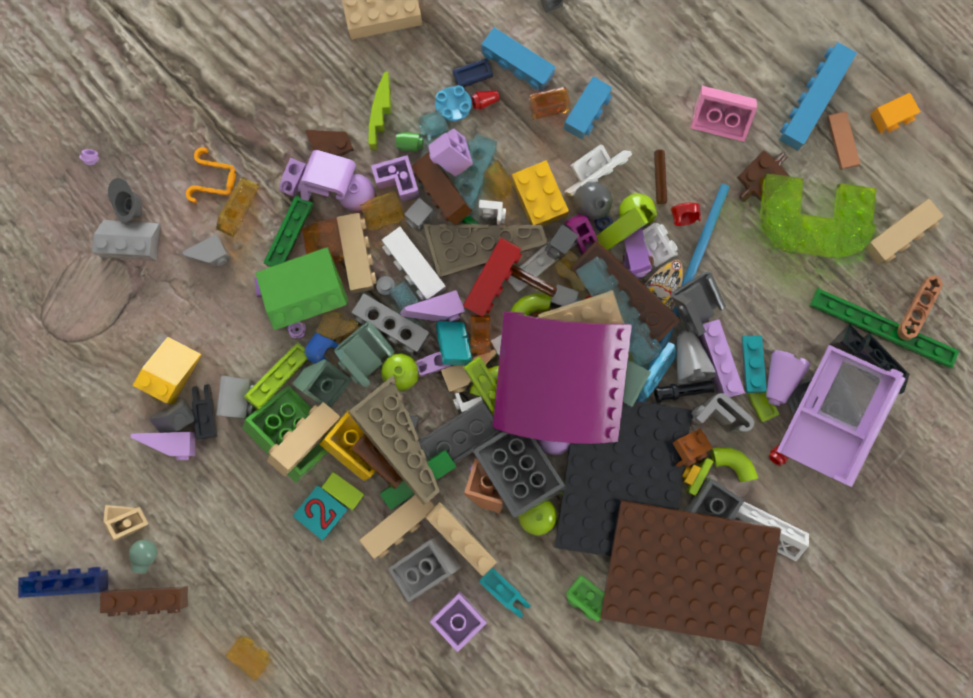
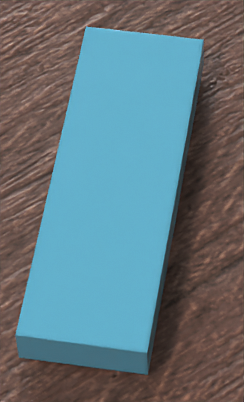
[640,342,677,399]

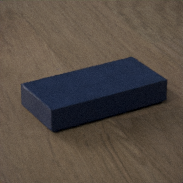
[452,58,493,88]

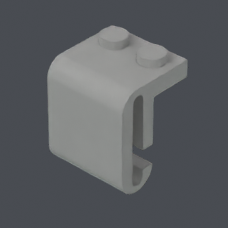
[691,393,754,433]

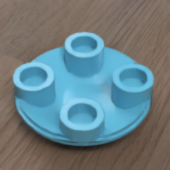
[435,85,472,121]

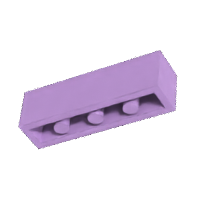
[698,319,745,397]

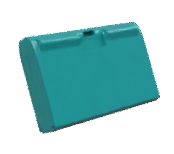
[436,321,473,365]

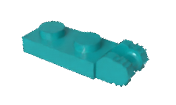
[478,567,531,618]

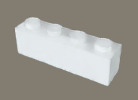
[382,227,446,301]

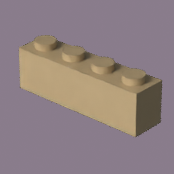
[864,198,943,264]
[337,213,377,294]
[267,402,341,477]
[359,495,435,559]
[426,502,497,576]

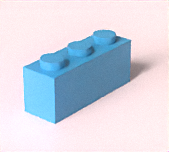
[563,76,613,139]

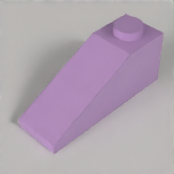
[400,290,465,322]
[131,432,195,460]

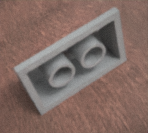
[92,220,161,261]

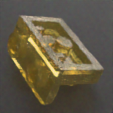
[360,191,405,231]
[225,635,272,681]

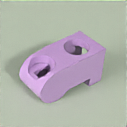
[279,158,307,197]
[415,352,453,377]

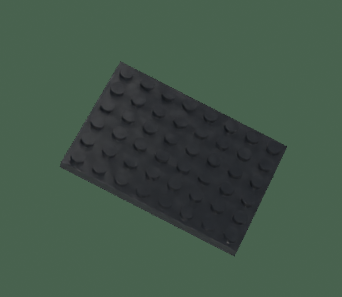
[554,401,692,556]

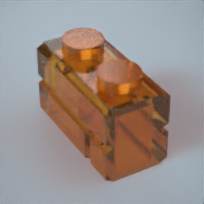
[529,87,571,120]

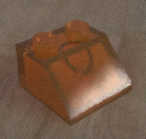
[302,218,344,262]

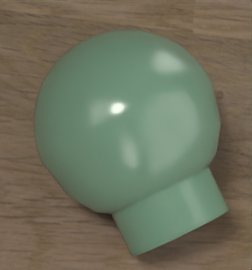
[129,540,157,573]

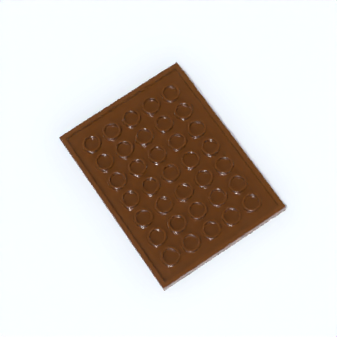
[600,500,781,646]

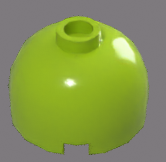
[619,193,657,227]
[381,353,419,392]
[518,500,557,536]

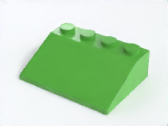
[255,247,349,330]
[242,385,329,483]

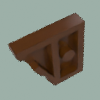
[305,130,354,156]

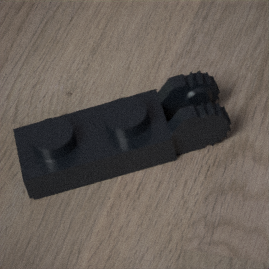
[192,384,218,440]

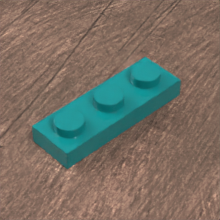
[741,336,767,393]

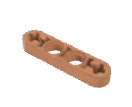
[897,275,943,340]

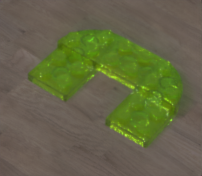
[760,174,877,259]

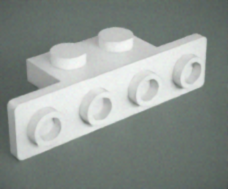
[564,145,632,196]

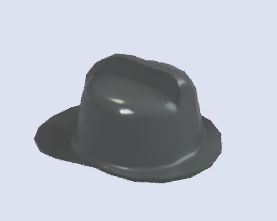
[108,178,143,222]

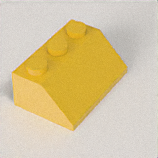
[319,410,374,481]

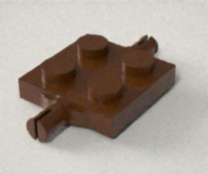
[737,150,790,203]

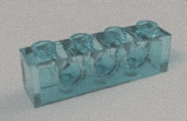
[454,134,497,215]

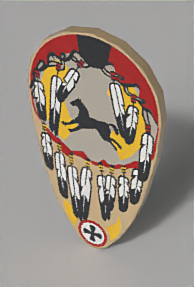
[645,260,683,310]

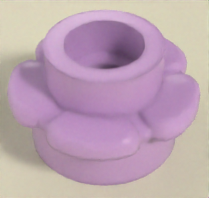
[79,149,99,165]
[288,321,307,339]

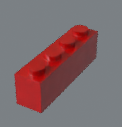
[463,237,522,317]

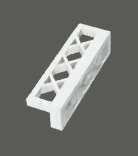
[733,502,809,561]

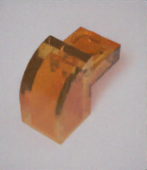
[471,315,490,354]

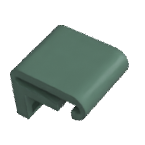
[335,321,395,388]

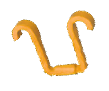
[186,147,236,204]

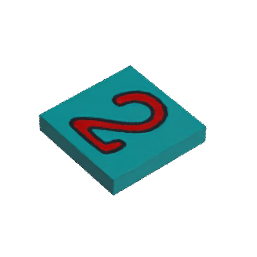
[293,485,348,541]

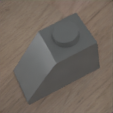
[149,397,194,433]

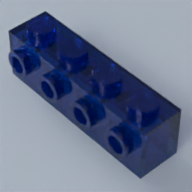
[18,567,108,598]

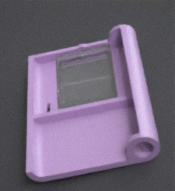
[777,345,905,487]

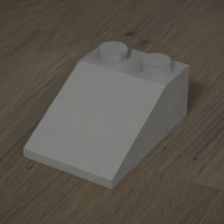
[388,534,461,603]

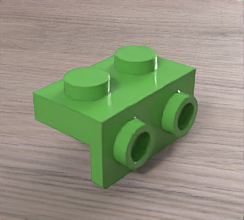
[566,574,604,622]

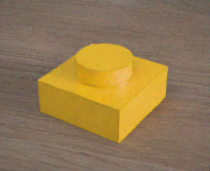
[682,464,701,485]

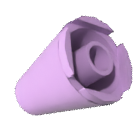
[766,350,811,407]

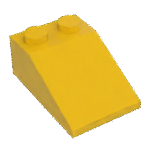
[132,337,202,404]

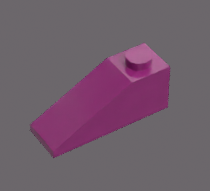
[564,214,598,256]

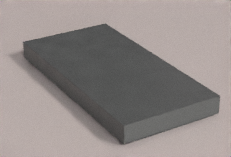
[418,400,503,463]

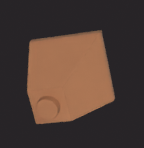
[464,459,503,513]

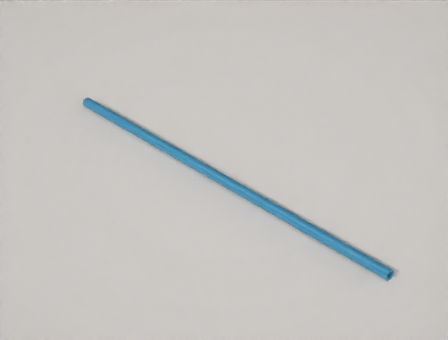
[636,184,730,402]

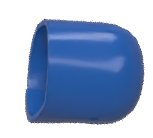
[304,332,339,364]

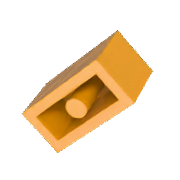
[870,93,921,134]

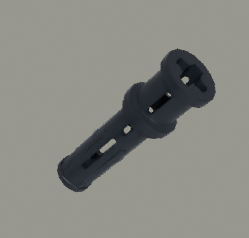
[654,380,714,403]

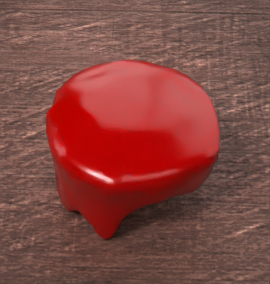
[671,202,701,226]

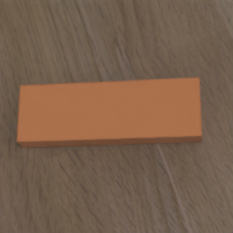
[826,112,860,170]

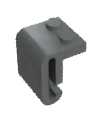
[671,272,726,336]

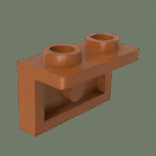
[673,428,713,468]

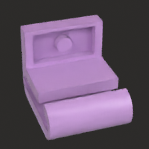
[298,150,356,201]

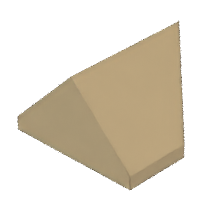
[103,505,148,541]

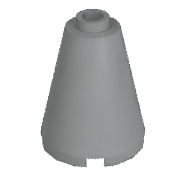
[677,330,716,385]

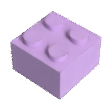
[430,591,487,652]

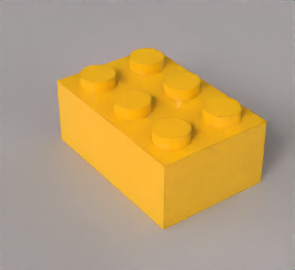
[511,160,569,227]

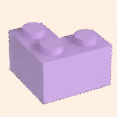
[428,128,473,177]
[371,155,420,202]

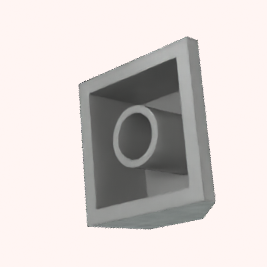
[217,376,254,419]

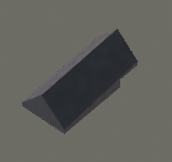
[829,324,910,394]

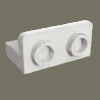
[479,200,506,225]
[643,223,678,267]

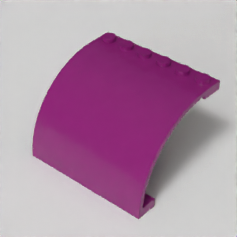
[493,312,632,444]

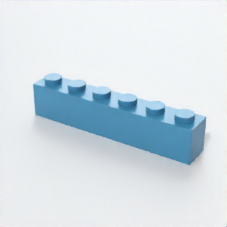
[779,42,857,151]

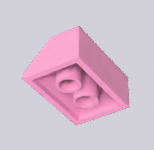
[690,86,757,142]

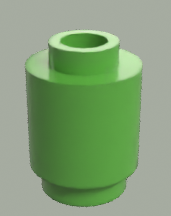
[396,132,424,152]

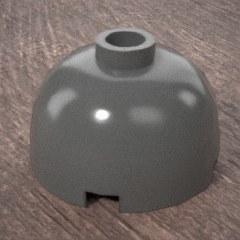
[573,181,612,220]

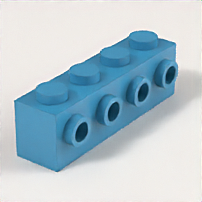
[481,27,556,91]

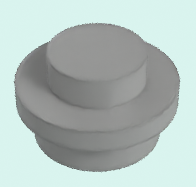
[376,276,395,295]

